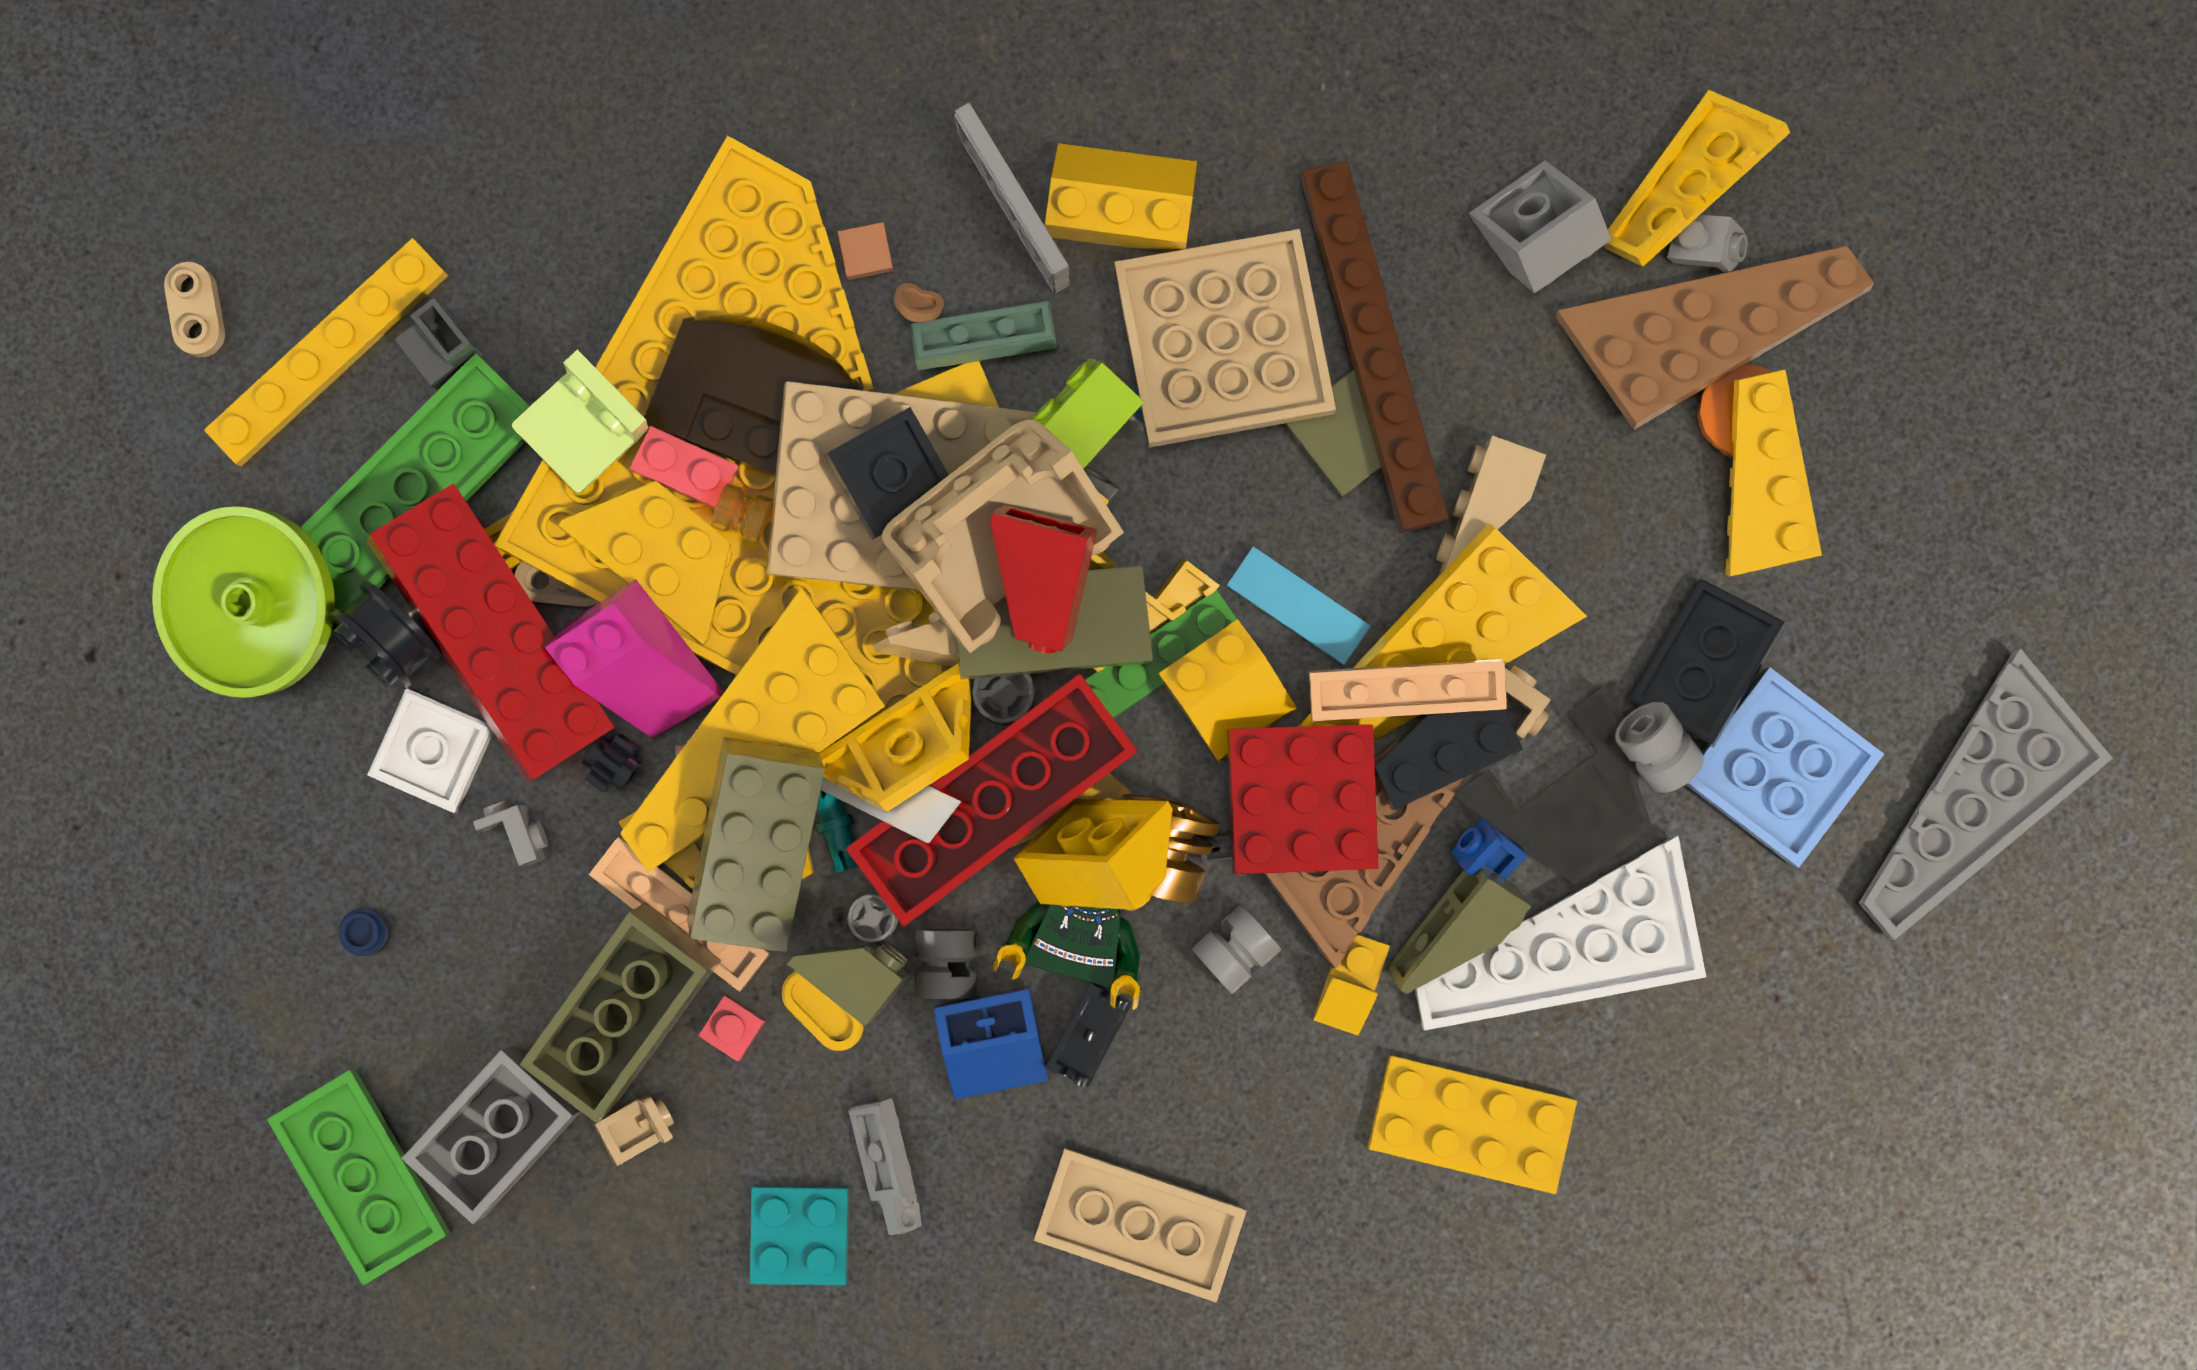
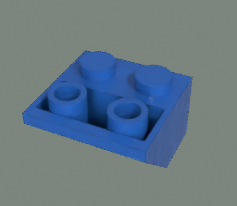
[933,986,1049,1099]

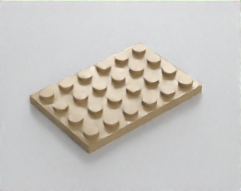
[767,381,1037,591]

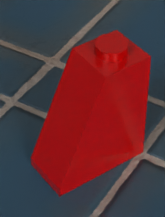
[990,504,1098,653]

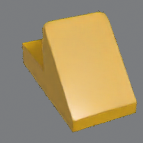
[1313,935,1390,1036]

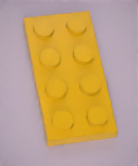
[1368,1054,1577,1194]

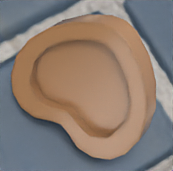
[894,283,944,322]

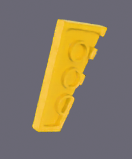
[1604,90,1790,267]

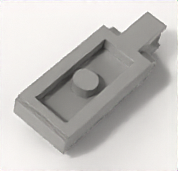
[848,1098,922,1235]

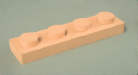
[1309,659,1507,721]
[589,837,771,992]

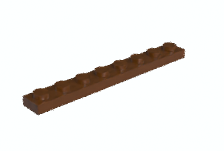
[1300,161,1449,533]

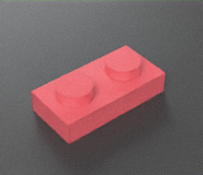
[630,426,739,512]

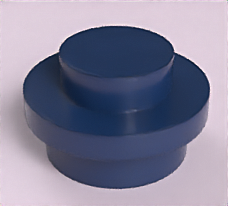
[339,908,388,956]

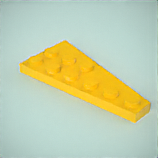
[1298,523,1588,741]

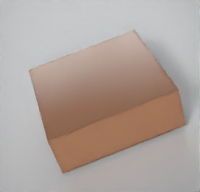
[837,222,894,280]

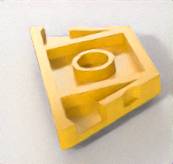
[558,481,731,646]
[820,664,972,812]

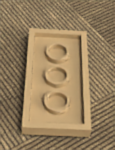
[1034,1147,1247,1303]

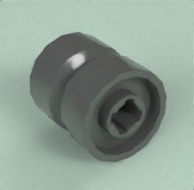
[972,674,1036,726]
[915,929,977,999]

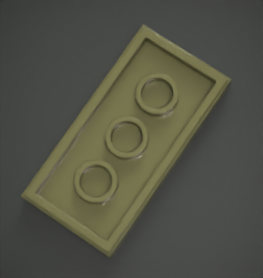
[956,566,1153,680]

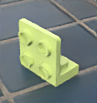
[512,349,648,494]

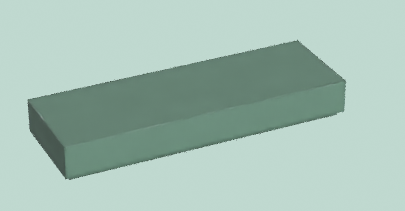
[910,301,1057,371]

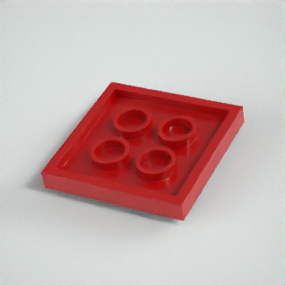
[1227,724,1379,874]

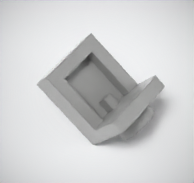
[1667,214,1748,273]
[473,800,548,866]

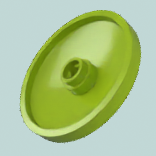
[152,506,335,698]

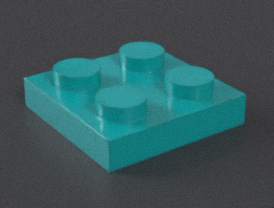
[750,1185,849,1286]

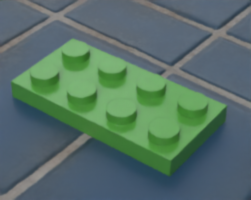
[267,1068,450,1286]

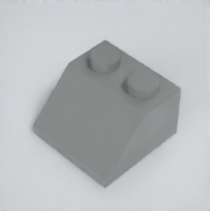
[1469,160,1611,294]

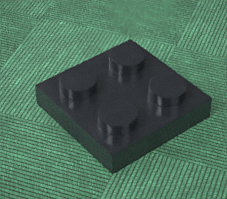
[824,407,949,540]

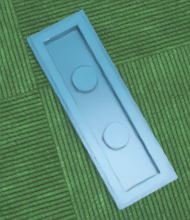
[1226,546,1371,666]

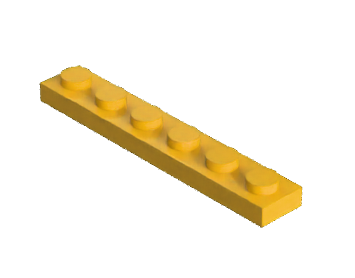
[204,238,449,467]

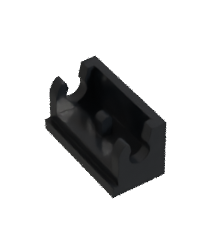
[1045,982,1132,1088]

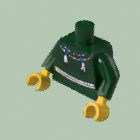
[992,901,1140,1010]

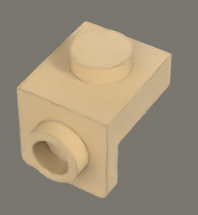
[1505,666,1551,740]
[592,1094,674,1166]

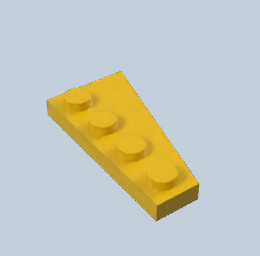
[1725,370,1822,576]

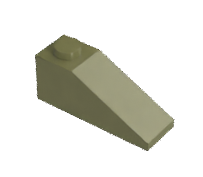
[1386,865,1531,994]

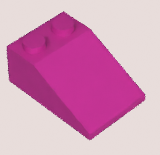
[545,579,724,739]

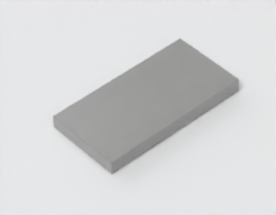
[954,103,1070,293]

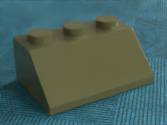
[787,942,912,1026]

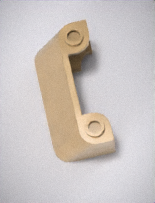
[882,420,1124,653]

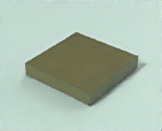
[1284,370,1381,498]

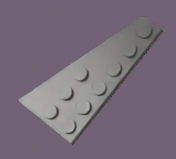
[1859,648,2113,940]

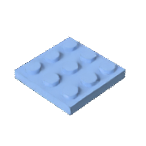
[1686,667,1884,868]

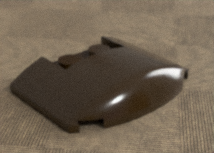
[644,315,862,477]

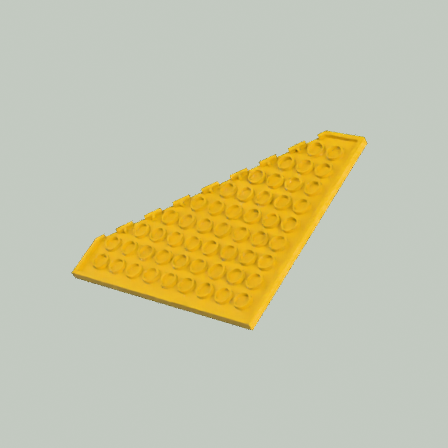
[494,135,951,735]

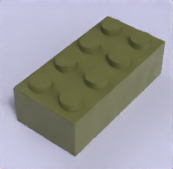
[687,737,825,953]
[519,903,721,1124]

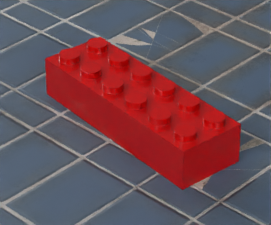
[367,483,615,782]
[845,674,1138,927]

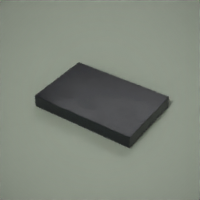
[1628,578,1786,748]

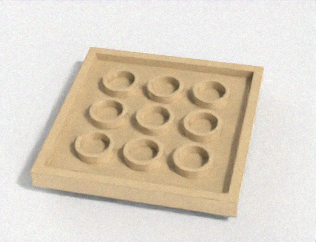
[1114,229,1336,447]

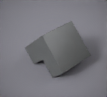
[394,297,483,390]

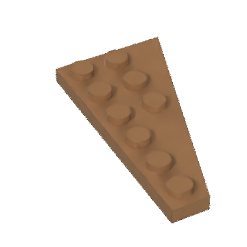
[1555,246,1874,430]
[1263,734,1464,969]

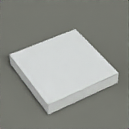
[367,688,493,813]

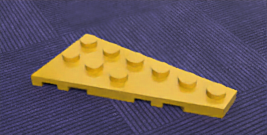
[620,588,886,872]

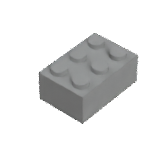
[401,1046,581,1225]

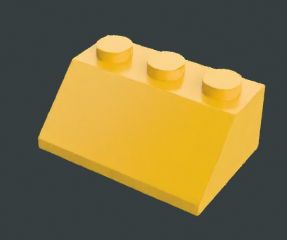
[1045,143,1197,253]
[1013,799,1173,911]

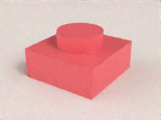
[698,995,766,1062]

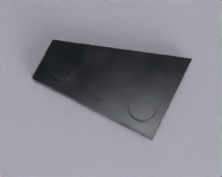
[1375,709,1523,810]

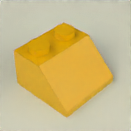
[1159,619,1297,763]

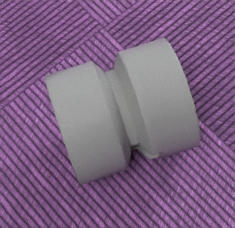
[1615,702,1704,793]
[1191,904,1282,994]

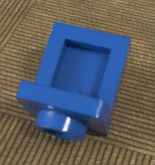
[1451,817,1528,879]

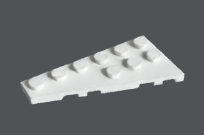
[1415,836,1706,1031]

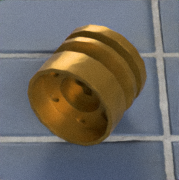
[1121,794,1220,903]

